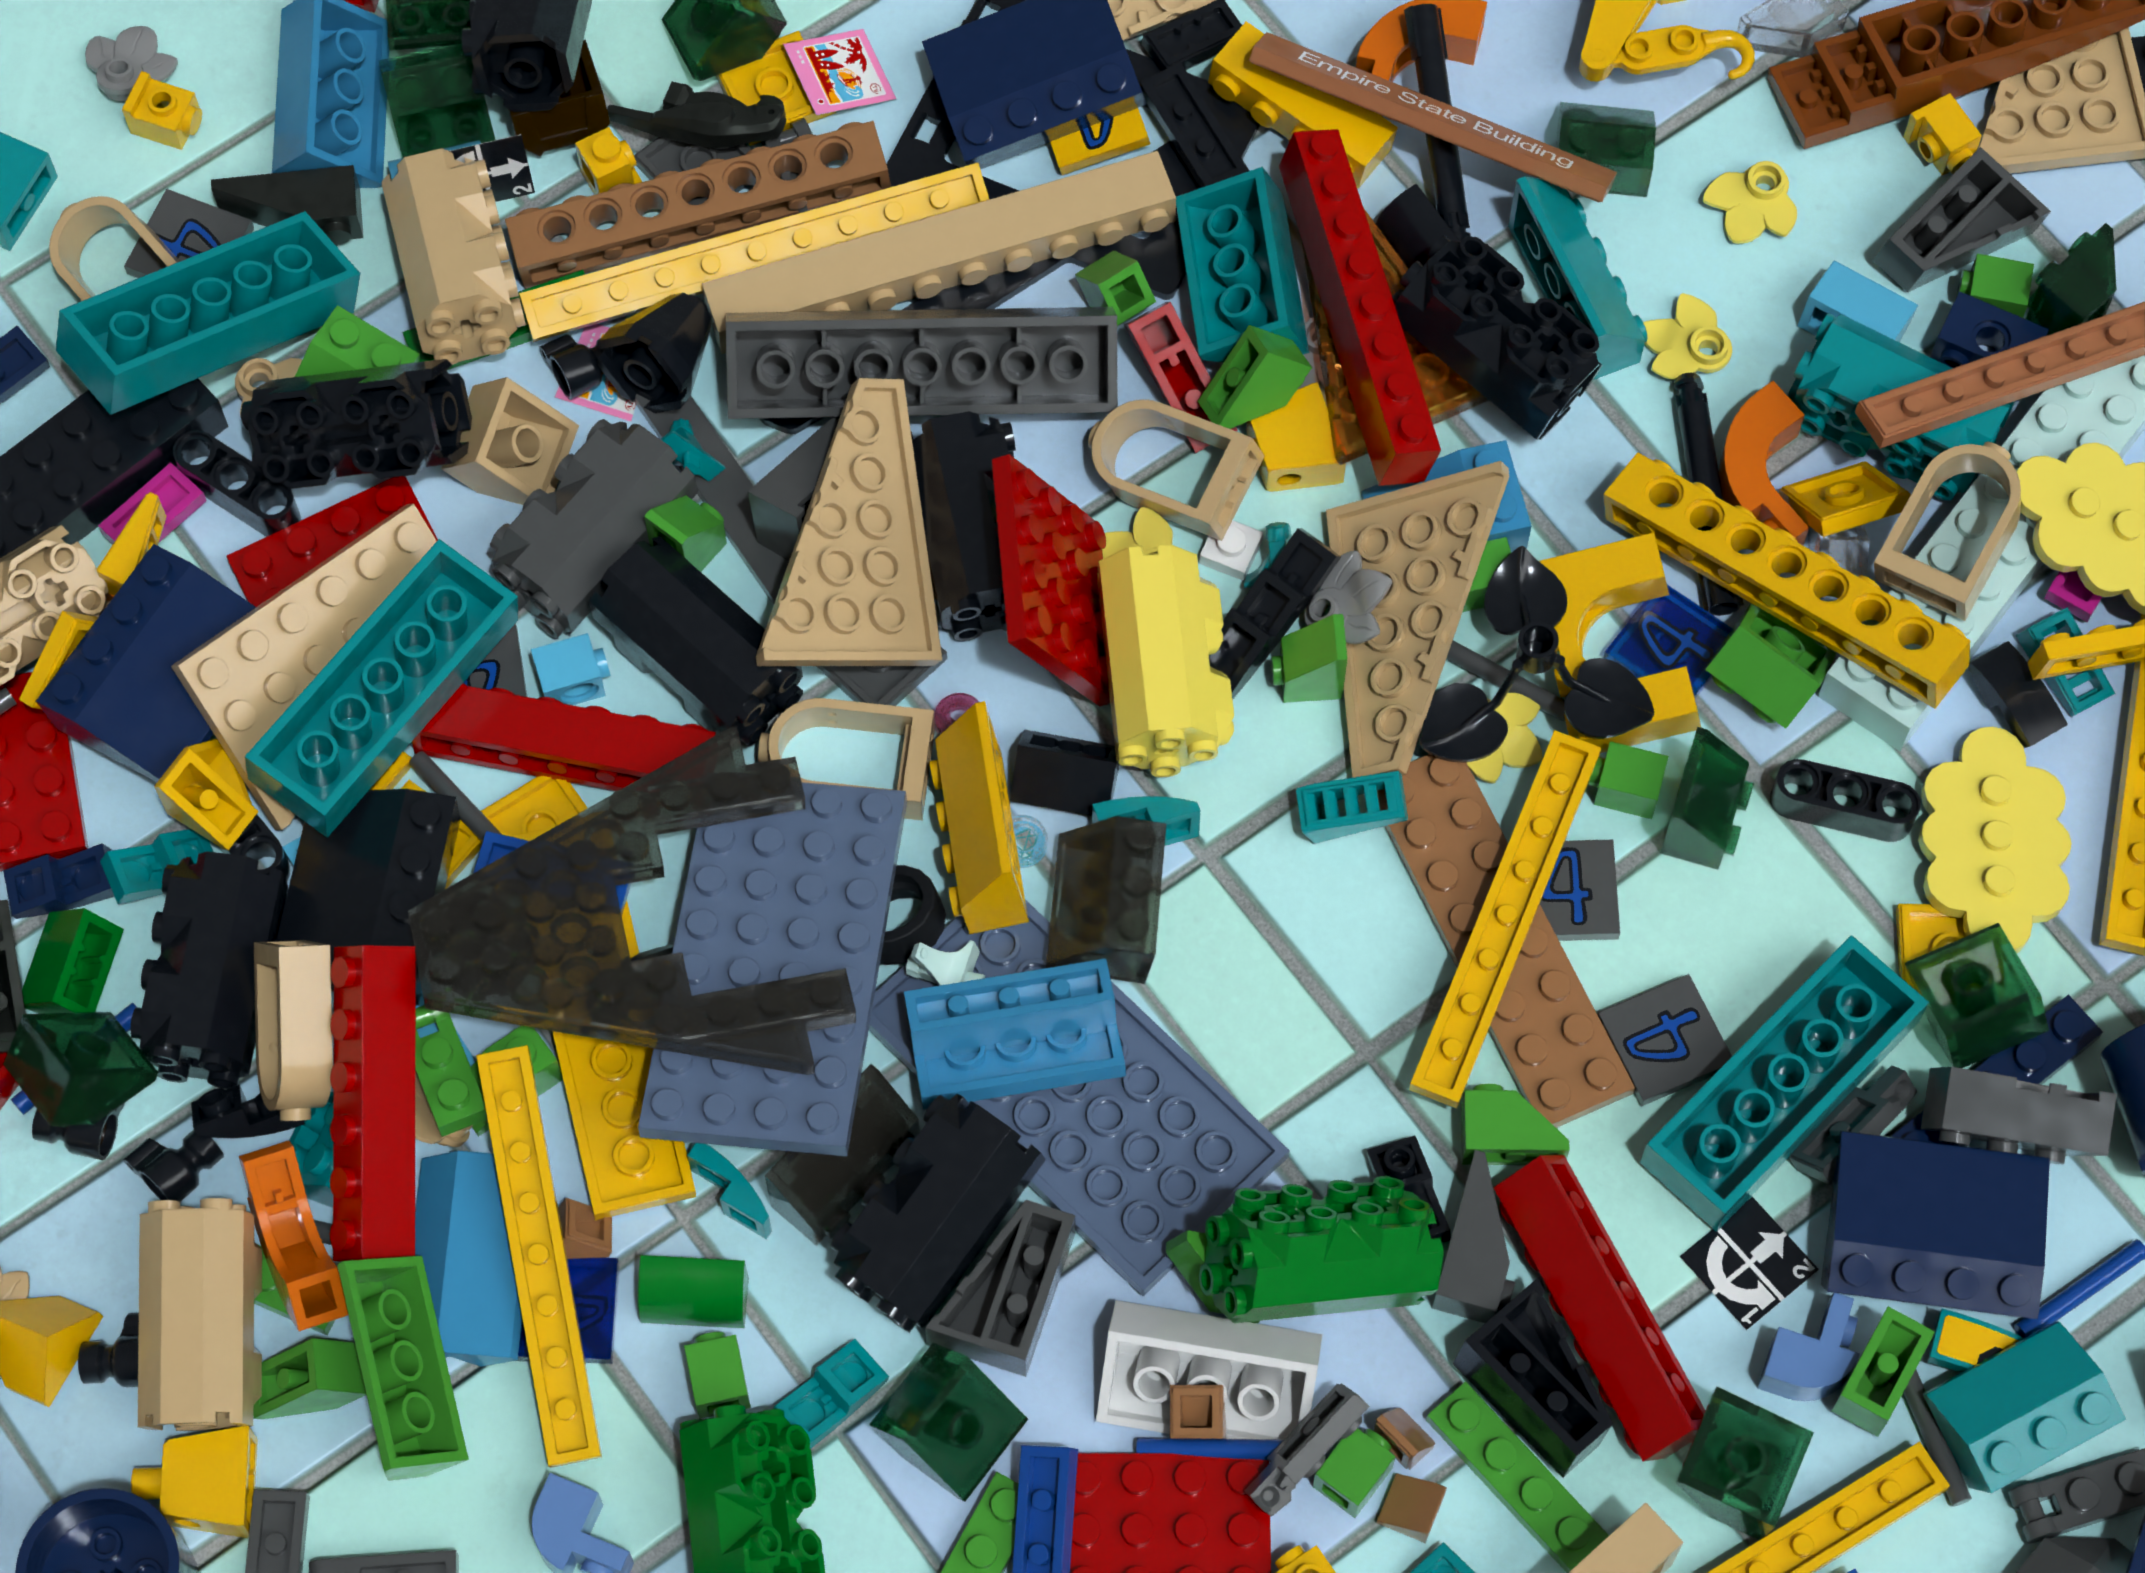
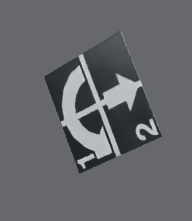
[449,134,535,202]
[1680,1197,1819,1330]

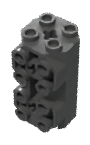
[490,419,698,638]

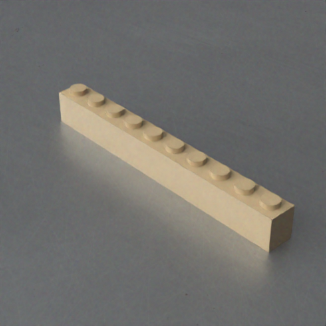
[702,151,1176,354]

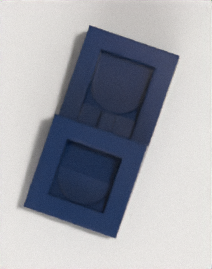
[3,843,114,919]

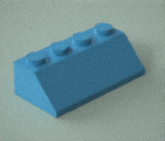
[272,0,391,188]

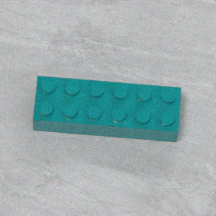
[56,211,361,415]
[245,539,518,838]
[1640,935,1929,1232]

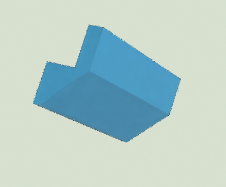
[904,958,1126,1110]
[415,1151,522,1367]

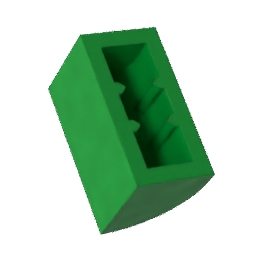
[22,908,124,1022]
[638,1255,749,1328]

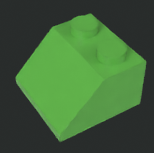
[295,305,420,377]
[1705,603,1837,729]

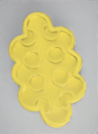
[2016,443,2145,615]
[1918,726,2072,959]

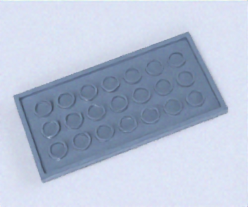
[638,775,907,1157]
[869,899,1290,1296]

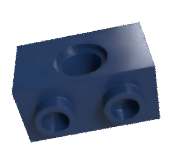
[1930,291,2049,368]

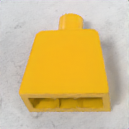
[1246,382,1346,492]
[131,1426,258,1538]

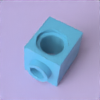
[531,633,611,705]

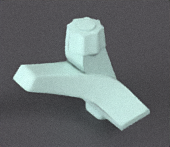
[906,940,985,986]

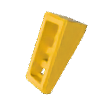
[97,492,167,596]

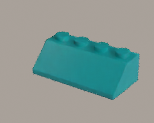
[1176,166,1309,363]
[1508,176,1648,380]

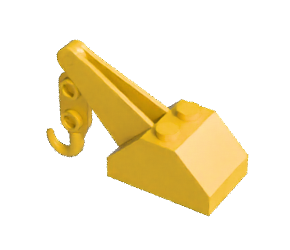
[1579,0,1755,82]

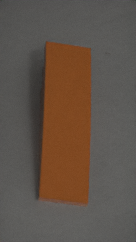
[1767,0,2145,149]

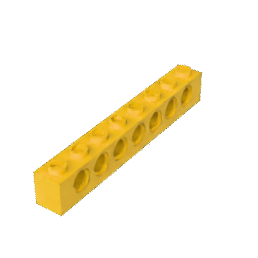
[1603,452,1970,709]

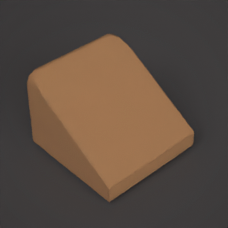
[558,1198,612,1259]
[1170,1385,1226,1439]
[1373,1408,1435,1470]
[1376,1473,1447,1543]

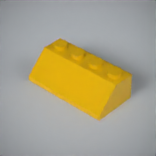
[930,701,1029,934]

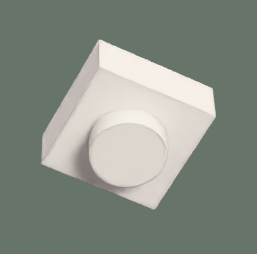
[1199,520,1264,581]

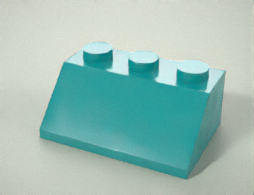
[1923,1321,2126,1494]

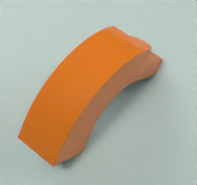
[1356,0,1488,117]
[1719,381,1810,546]
[239,1141,349,1331]

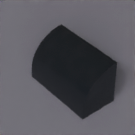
[1373,184,1460,275]
[1010,730,1120,816]

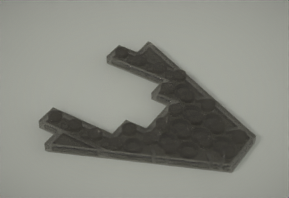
[408,727,856,1075]

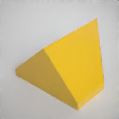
[154,739,259,850]
[0,1296,103,1407]

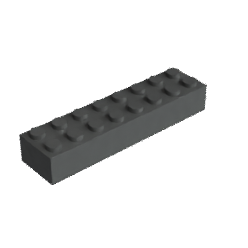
[725,307,1118,419]

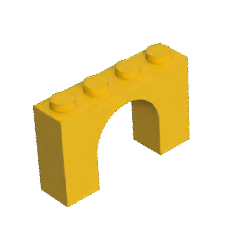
[1539,532,1702,753]

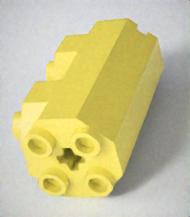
[1097,544,1234,777]

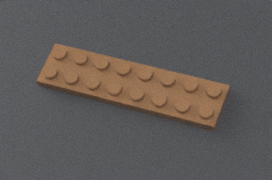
[1377,754,1635,1128]

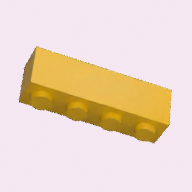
[1208,21,1398,189]

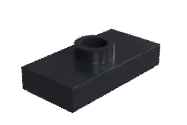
[1142,0,1242,71]

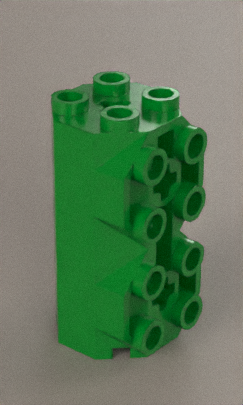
[1199,1176,1444,1323]
[679,1405,825,1573]

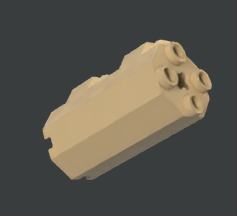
[381,148,526,365]
[0,525,110,686]
[138,1198,262,1431]

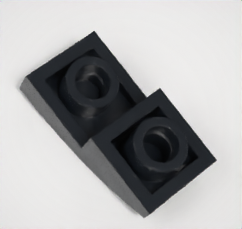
[1968,641,2068,748]
[191,1084,306,1138]
[1367,1135,1451,1243]

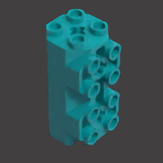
[1787,313,2015,500]

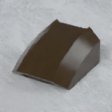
[507,40,610,157]

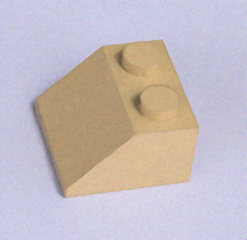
[441,377,579,505]

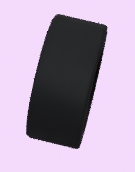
[880,865,946,965]

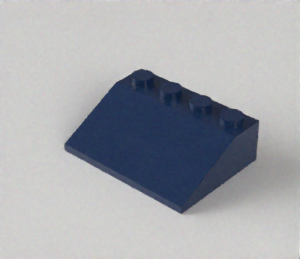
[922,0,1147,170]
[36,544,256,782]
[1821,1130,2050,1319]

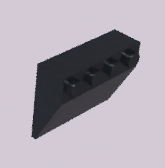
[276,789,460,1005]

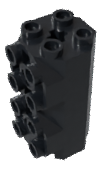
[462,0,592,112]
[1392,235,1603,440]
[241,359,472,489]
[911,411,1016,641]
[589,536,803,746]
[131,851,288,1089]
[830,1093,1046,1333]

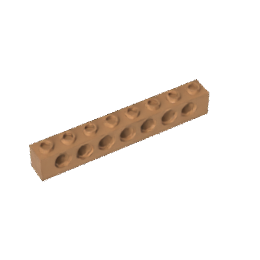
[505,121,891,289]

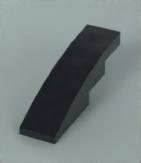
[1209,528,1341,700]

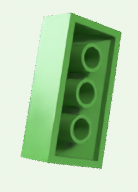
[337,1256,469,1481]

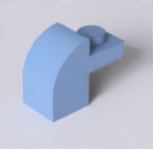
[1757,1293,1860,1401]
[532,1473,634,1573]

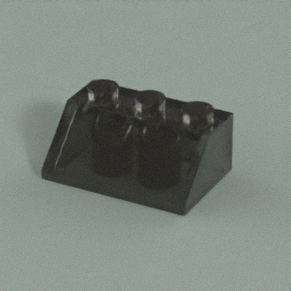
[1045,816,1166,984]
[765,1064,920,1246]

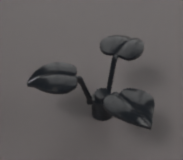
[1420,546,1654,762]

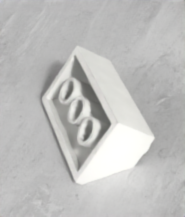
[1096,1300,1323,1440]

